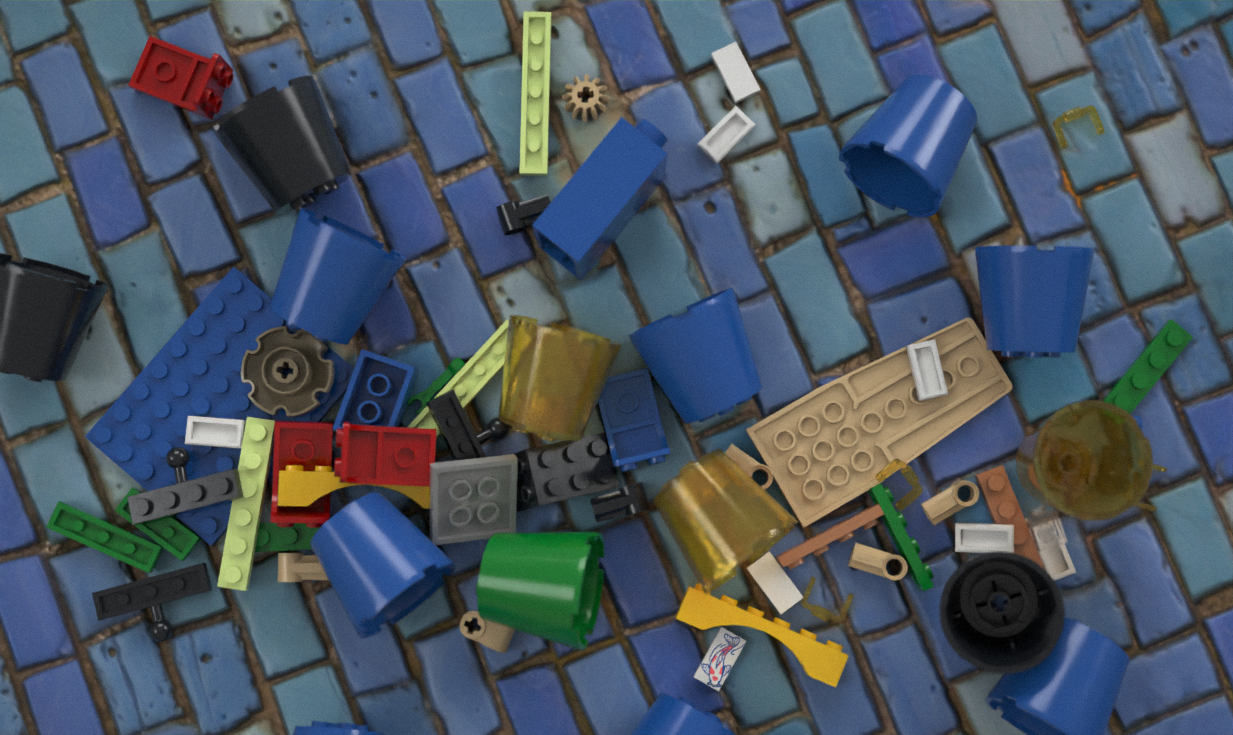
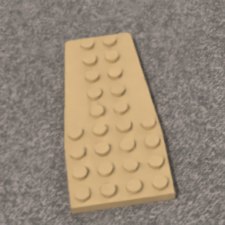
[745,318,1012,528]

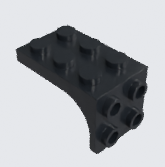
[514,432,619,512]

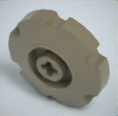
[241,326,335,417]

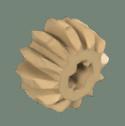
[562,74,609,122]

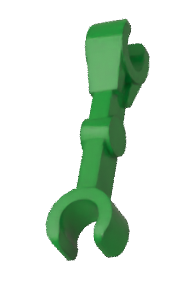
[407,358,466,414]

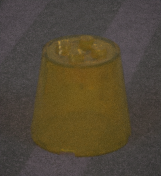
[498,314,622,441]
[1016,401,1153,521]
[653,449,798,594]

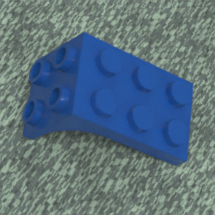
[593,368,671,473]

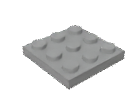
[430,454,518,545]

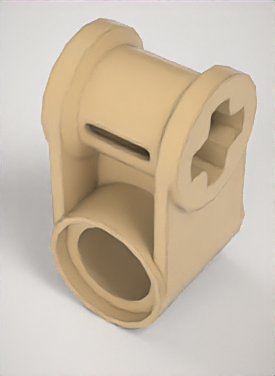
[460,611,515,653]

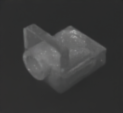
[1024,506,1067,551]

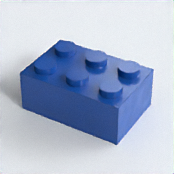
[332,349,419,431]

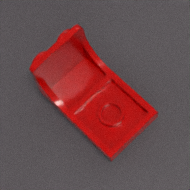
[128,36,234,120]
[270,421,333,528]
[334,422,436,487]

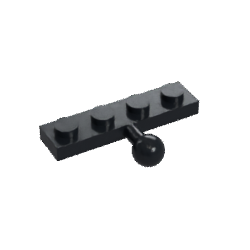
[426,390,509,461]
[128,447,243,525]
[92,563,212,642]

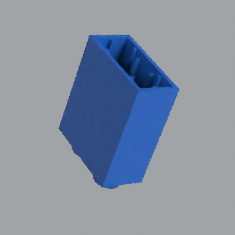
[532,117,668,281]

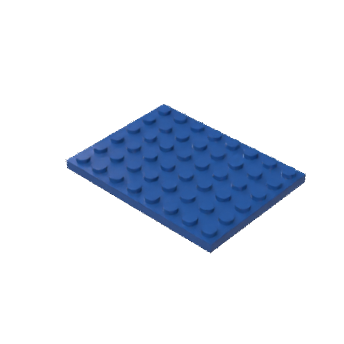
[85,267,354,546]

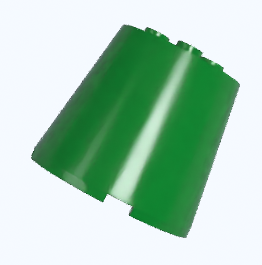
[476,532,605,650]

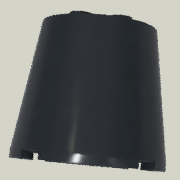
[212,76,351,214]
[0,253,108,382]
[940,551,1065,674]

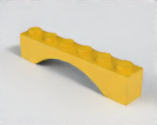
[278,465,430,509]
[675,583,849,688]

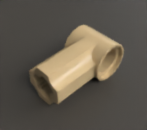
[718,444,773,492]
[920,480,979,525]
[848,542,908,580]
[278,553,329,582]

